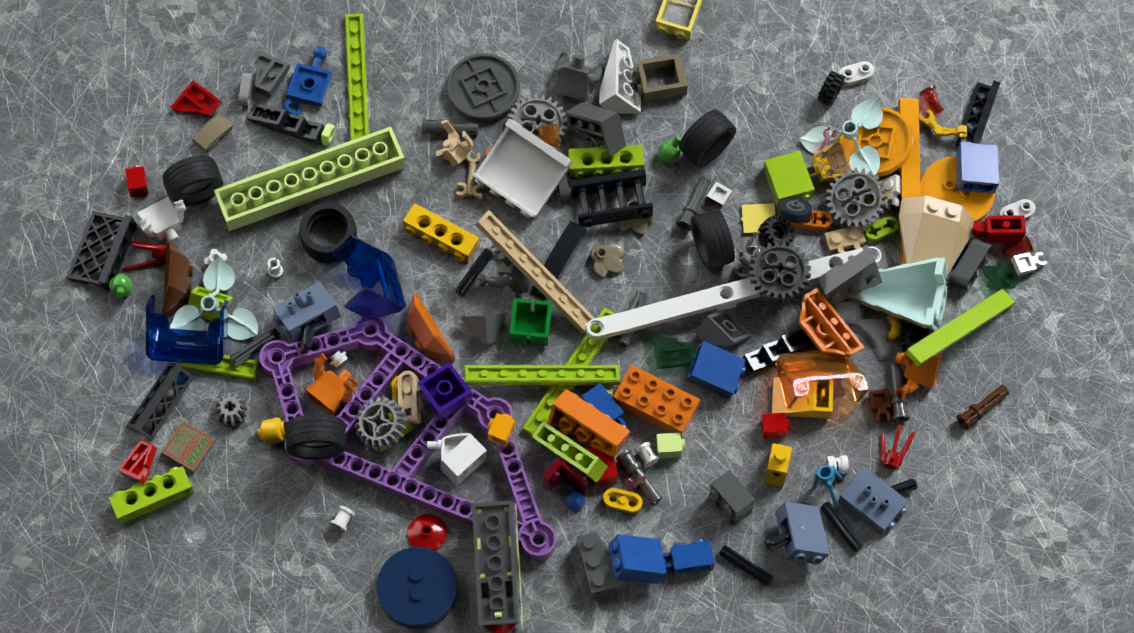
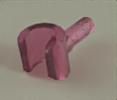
[818,127,837,151]
[623,476,646,491]

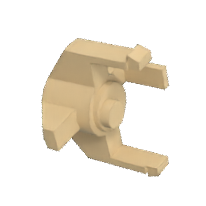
[436,120,473,166]

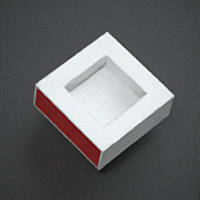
[706,182,732,208]

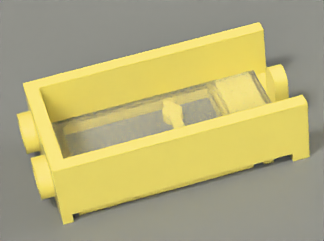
[655,0,703,40]

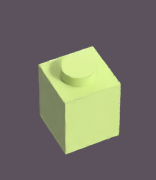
[656,432,685,459]

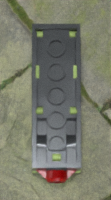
[472,500,523,633]

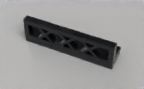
[955,80,1001,147]
[126,362,194,441]

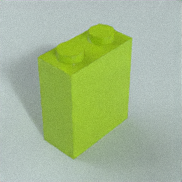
[763,151,815,207]

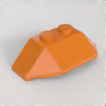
[798,288,865,357]
[405,292,455,363]

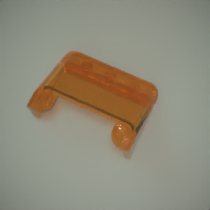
[776,351,869,409]

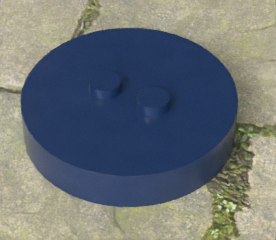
[376,547,457,629]

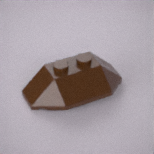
[162,241,194,319]

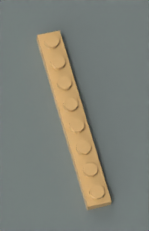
[475,210,595,334]

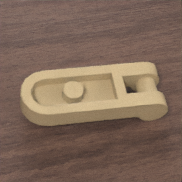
[398,371,421,426]

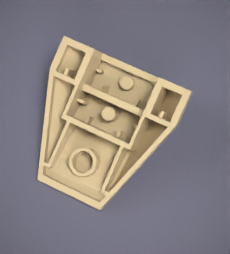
[898,196,974,279]

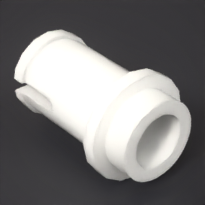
[268,258,283,278]

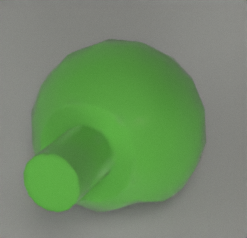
[658,136,682,164]
[109,274,133,298]

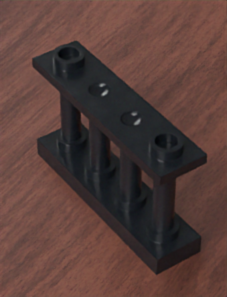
[571,169,653,228]

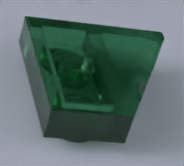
[651,332,694,369]

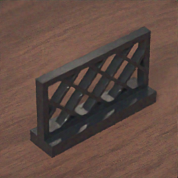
[66,211,137,291]

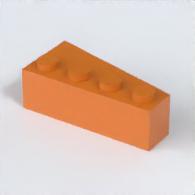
[548,389,630,457]

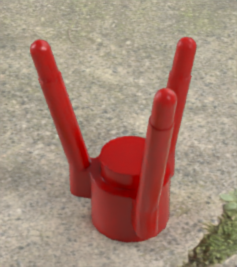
[124,240,167,271]
[880,425,915,469]

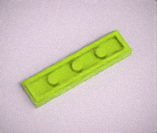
[179,348,259,381]

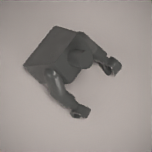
[552,48,606,102]
[476,243,541,293]

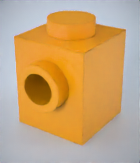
[487,413,515,447]

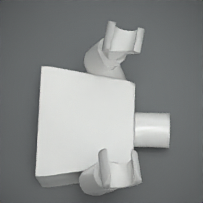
[138,197,186,244]

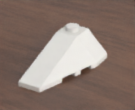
[599,39,641,114]

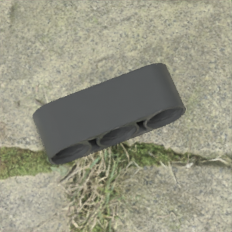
[950,238,993,290]

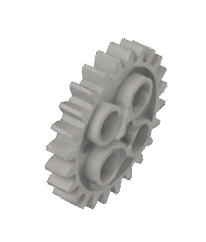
[508,94,568,148]
[826,167,888,229]

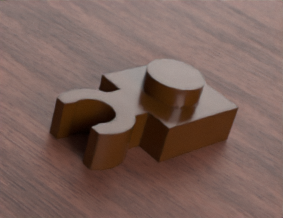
[868,389,891,424]

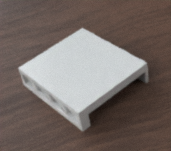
[472,119,574,218]

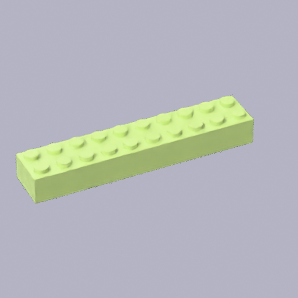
[214,127,405,231]

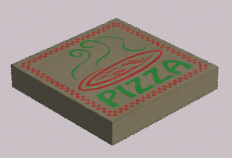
[161,421,216,473]

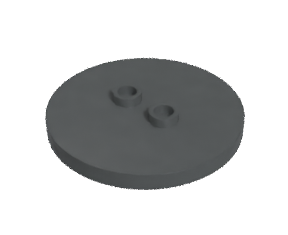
[447,53,520,121]

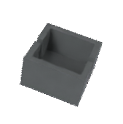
[709,469,755,525]

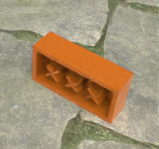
[613,365,701,439]

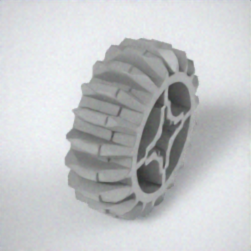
[354,397,407,450]

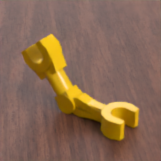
[919,109,967,139]

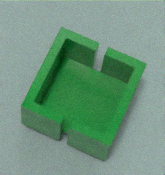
[510,298,552,346]

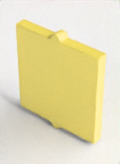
[741,204,777,234]

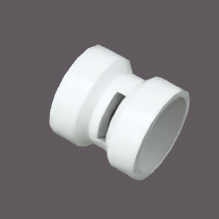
[826,455,849,475]

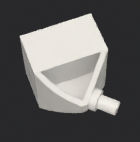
[427,433,487,487]

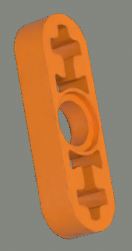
[778,210,833,231]

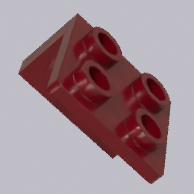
[542,458,588,497]

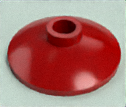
[407,514,447,551]

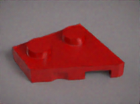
[171,80,222,117]
[118,439,157,484]

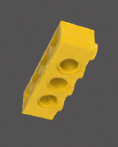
[403,203,480,263]

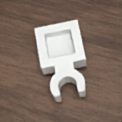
[881,175,901,210]
[1011,252,1047,276]

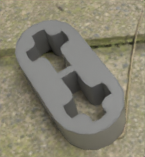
[239,73,253,106]

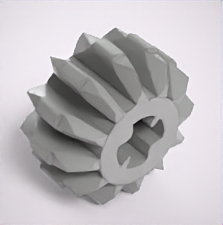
[214,393,248,426]

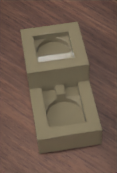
[192,114,233,152]

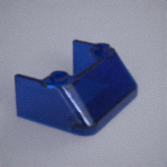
[331,235,406,319]
[146,295,229,365]

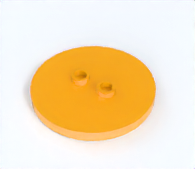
[839,107,914,177]
[921,156,995,224]

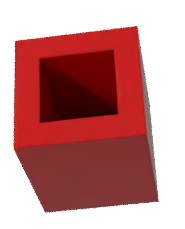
[125,166,149,197]
[760,412,790,439]

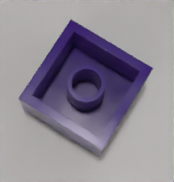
[417,362,472,421]

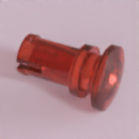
[919,85,944,115]
[1002,235,1033,259]

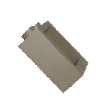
[634,54,688,101]

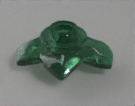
[983,256,1019,291]

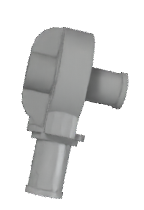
[735,233,766,279]

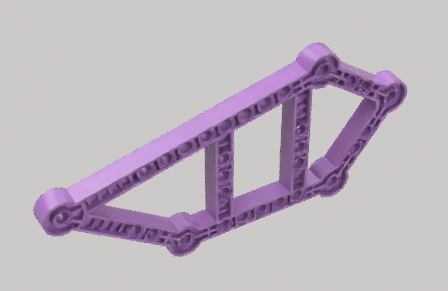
[259,313,557,561]

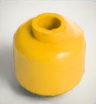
[258,417,287,445]

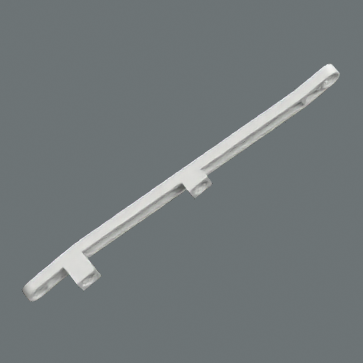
[586,246,881,340]

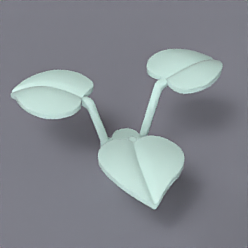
[800,97,883,176]
[169,257,258,340]

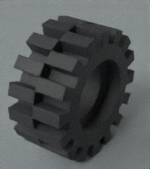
[817,70,845,107]
[758,215,795,248]
[899,323,934,353]

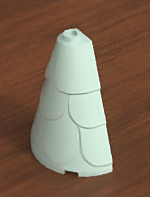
[848,258,947,330]

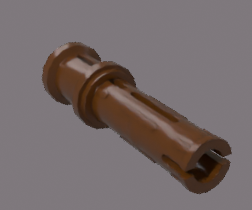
[956,385,1010,430]

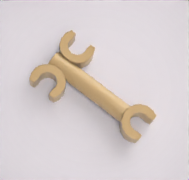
[456,152,484,200]

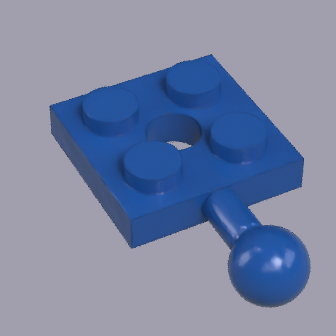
[286,46,333,106]

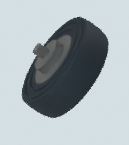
[778,197,812,223]

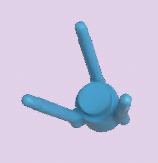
[813,465,844,510]

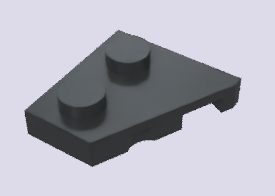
[254,52,291,96]

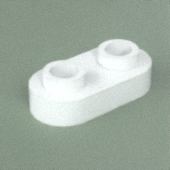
[839,61,874,86]
[999,199,1035,220]

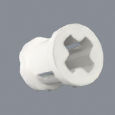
[635,442,660,468]
[330,506,355,532]

